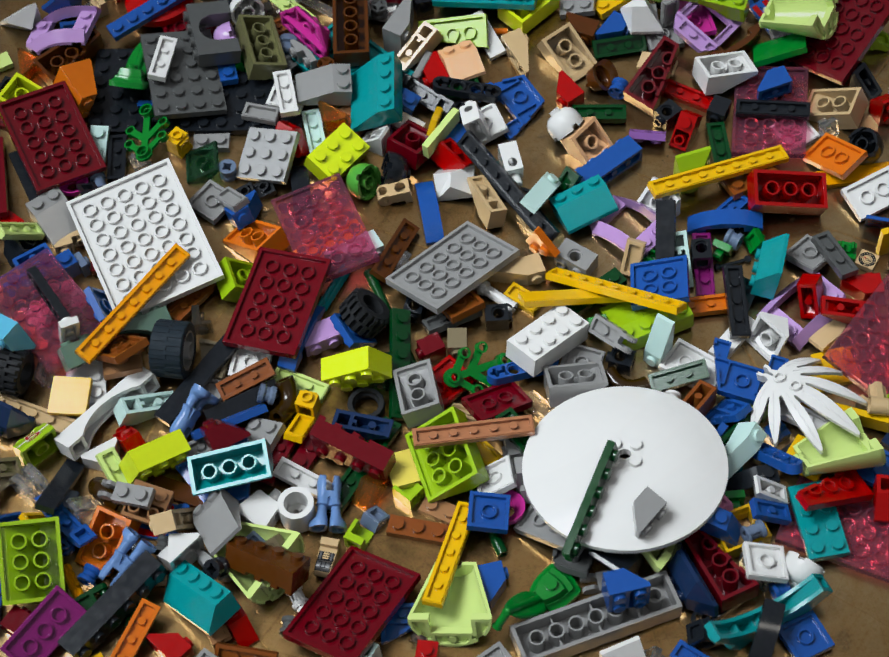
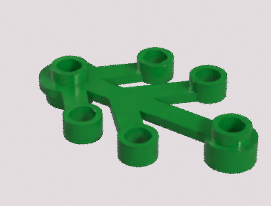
[124,103,170,162]
[443,341,511,394]

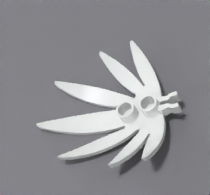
[750,357,867,454]

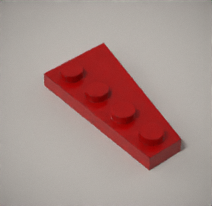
[795,470,874,511]

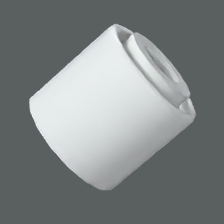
[278,486,316,533]

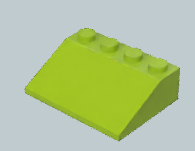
[599,302,694,351]
[405,406,490,503]
[0,516,66,606]

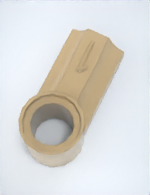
[867,381,889,416]

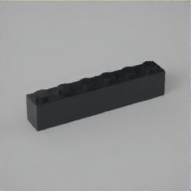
[57,550,169,657]

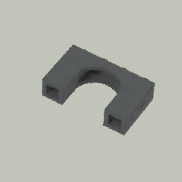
[183,0,241,67]

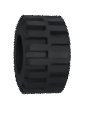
[339,288,390,339]
[0,348,35,397]

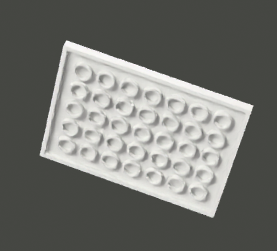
[65,158,225,314]

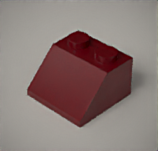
[386,119,429,170]
[199,418,251,451]

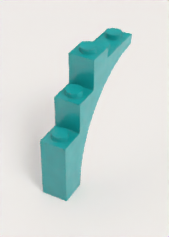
[704,573,834,650]

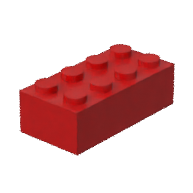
[747,169,828,216]

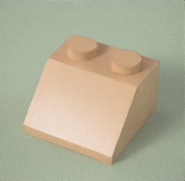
[438,40,486,80]
[560,116,614,165]

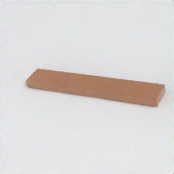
[412,414,535,450]

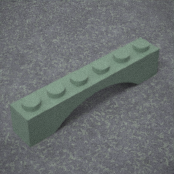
[57,305,172,372]

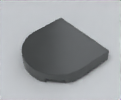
[552,547,595,579]

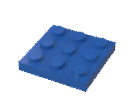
[630,255,690,311]

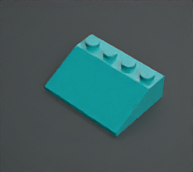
[351,51,402,132]

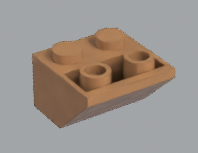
[120,479,174,525]

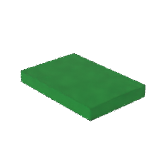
[753,34,808,68]

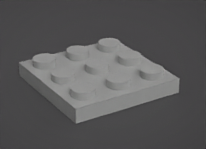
[235,127,300,185]

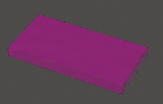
[0,585,86,657]

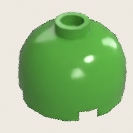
[346,163,381,200]

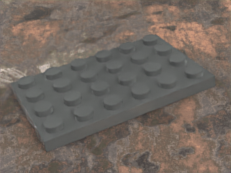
[140,29,227,120]

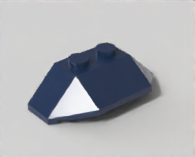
[0,401,37,439]
[667,541,719,617]

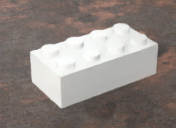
[506,306,589,377]

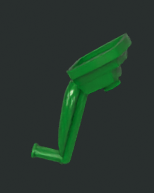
[109,42,149,89]
[492,563,581,631]

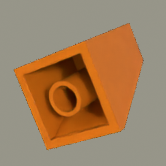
[53,58,97,119]

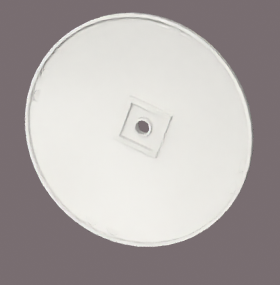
[522,386,729,554]

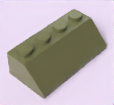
[234,14,288,80]

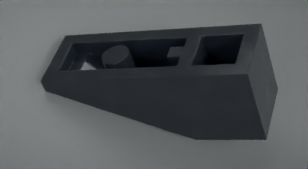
[726,464,780,497]

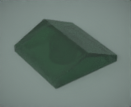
[186,140,219,184]

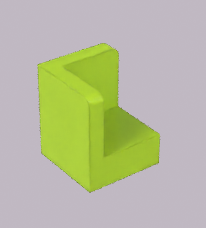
[392,483,425,510]
[343,518,374,551]

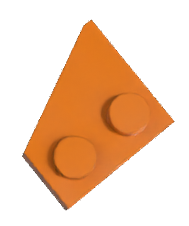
[525,226,560,258]

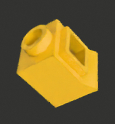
[166,126,193,159]
[294,390,322,418]

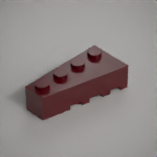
[623,35,679,118]
[309,414,396,481]
[681,530,759,613]

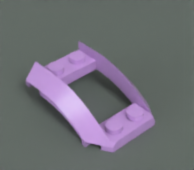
[673,2,747,53]
[26,6,102,55]
[589,195,656,259]
[756,273,846,352]

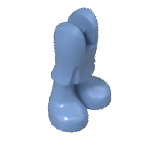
[169,383,220,438]
[309,475,347,534]
[98,526,157,587]

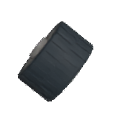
[148,319,196,380]

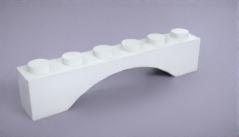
[54,367,160,461]

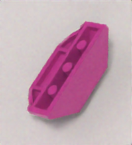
[280,6,331,59]

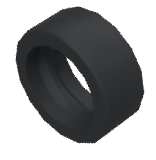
[347,387,385,418]

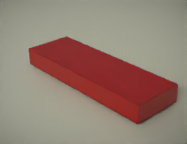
[663,79,714,113]

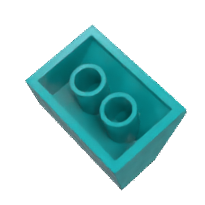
[549,174,619,234]
[749,233,790,300]

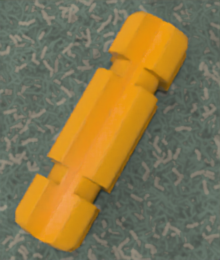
[64,563,83,598]

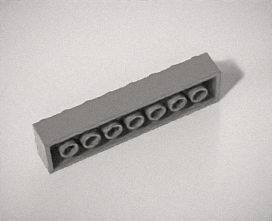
[509,570,683,657]

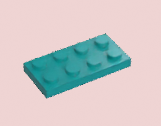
[787,481,850,562]

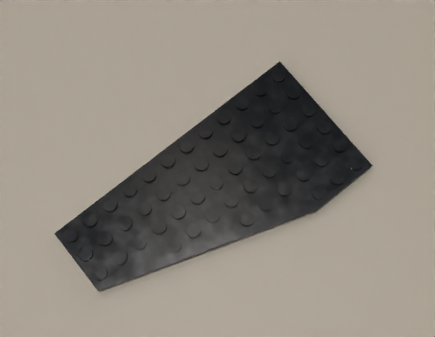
[87,49,304,136]

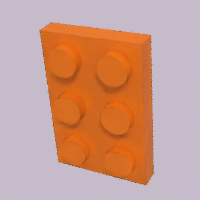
[802,132,868,180]

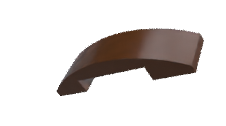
[707,22,762,55]

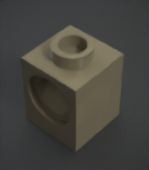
[447,328,467,359]

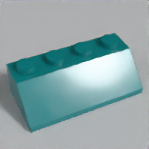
[187,438,274,496]
[163,560,241,636]

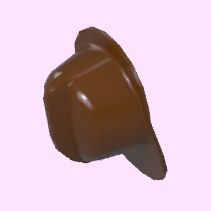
[585,59,618,92]

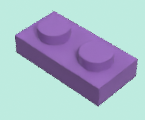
[629,129,666,144]

